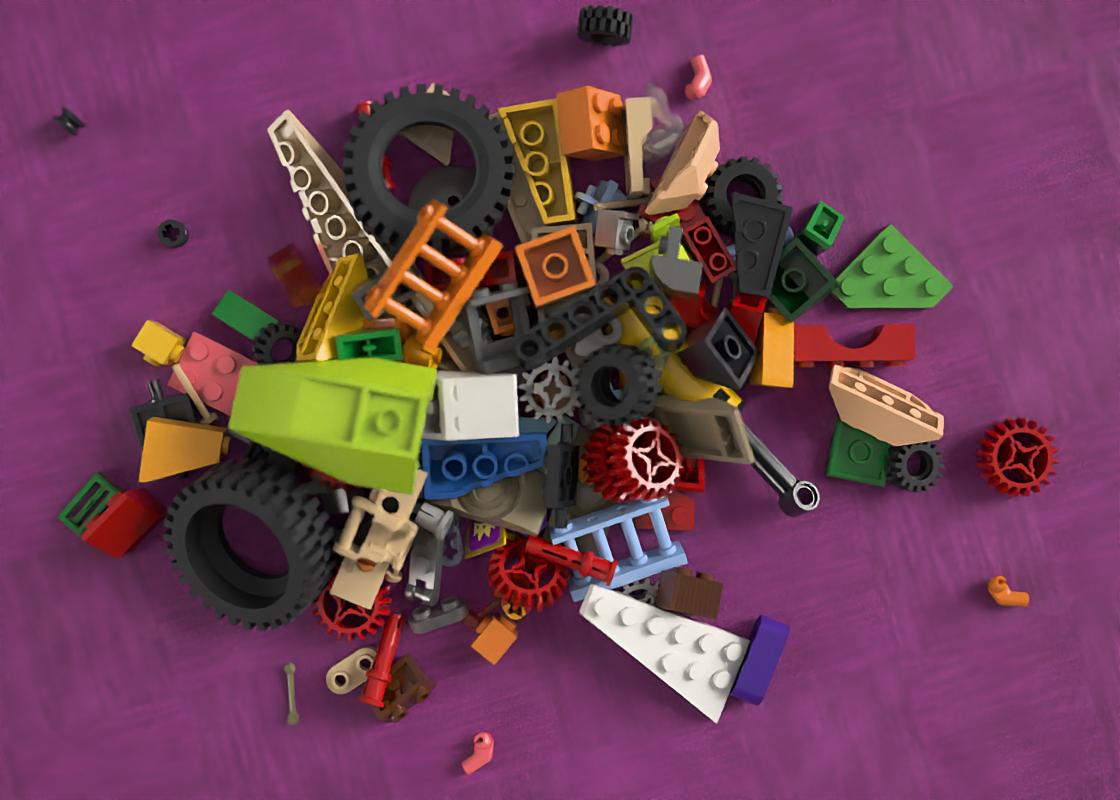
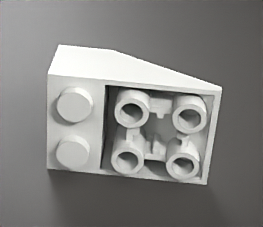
[422,370,519,440]

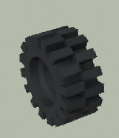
[577,5,634,47]
[252,322,302,365]
[883,441,944,492]

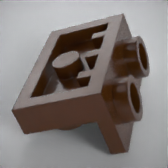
[361,653,436,723]

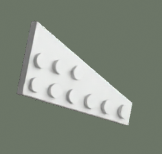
[579,583,750,724]

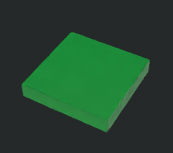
[824,417,893,487]

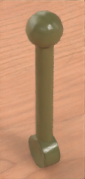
[284,662,300,725]

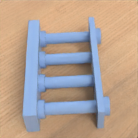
[549,496,688,602]

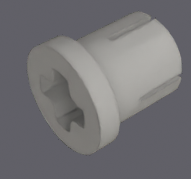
[415,502,455,540]

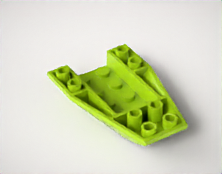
[228,358,438,495]

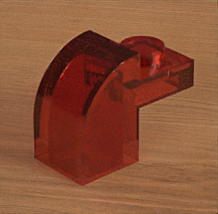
[268,242,322,309]

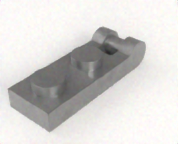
[404,527,444,606]

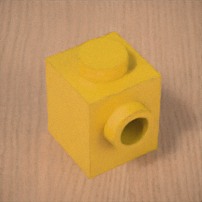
[131,320,187,367]

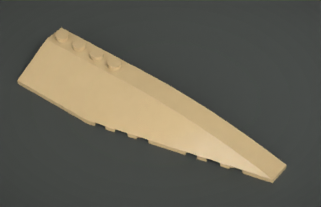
[267,110,476,372]

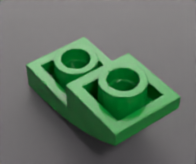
[212,289,279,342]

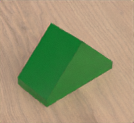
[795,201,845,255]
[335,327,403,361]

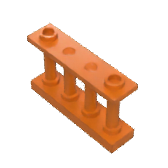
[363,199,503,352]

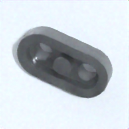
[408,596,469,634]

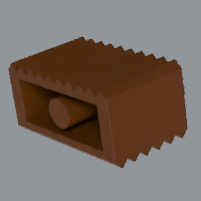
[654,567,724,619]

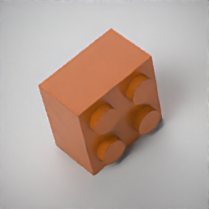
[556,86,626,162]
[515,225,596,309]

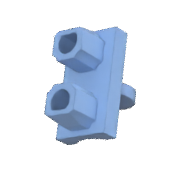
[574,180,627,233]

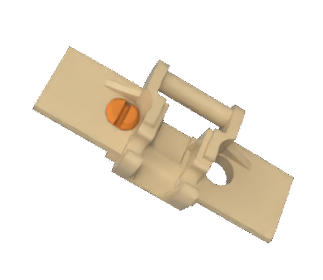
[330,469,428,609]

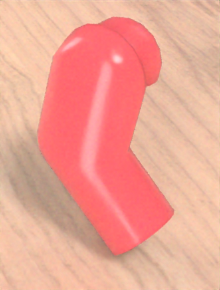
[685,55,712,100]
[461,732,494,775]

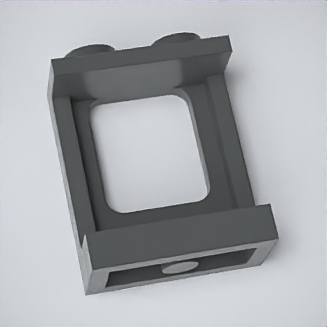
[462,281,538,375]

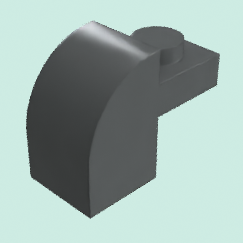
[649,226,703,299]
[300,474,366,515]

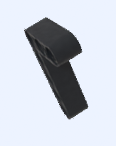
[515,266,686,370]

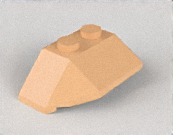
[644,110,720,215]
[829,365,944,446]

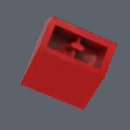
[80,488,169,559]

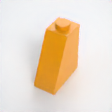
[749,308,794,388]
[139,417,231,482]

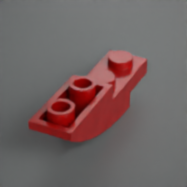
[650,175,736,284]

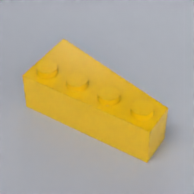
[498,98,578,227]

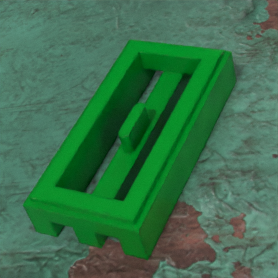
[57,472,122,537]

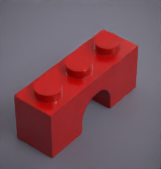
[424,251,524,292]
[670,281,767,343]

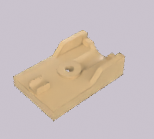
[622,97,652,200]

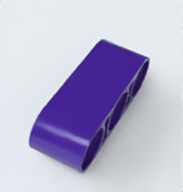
[729,614,790,706]

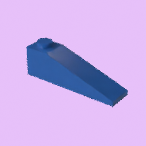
[421,432,547,500]

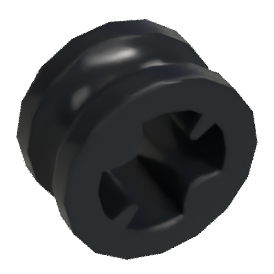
[54,107,86,136]
[157,219,189,248]

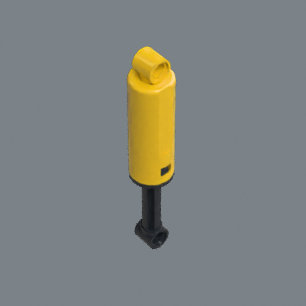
[603,297,820,518]

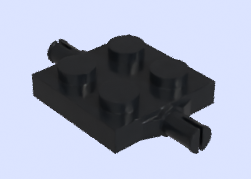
[129,379,200,480]
[542,423,580,529]

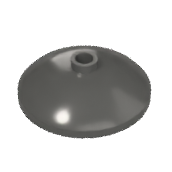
[408,166,495,254]

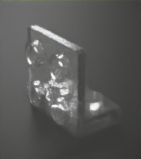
[641,82,684,167]

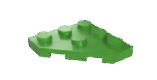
[831,224,954,309]

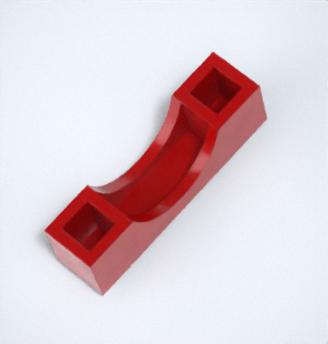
[793,324,915,368]

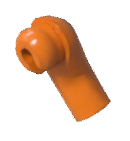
[988,576,1029,607]

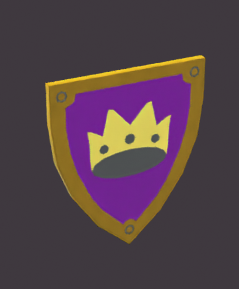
[465,519,515,559]

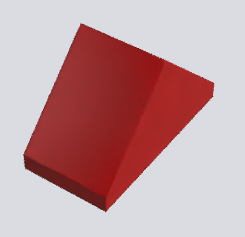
[675,457,705,493]

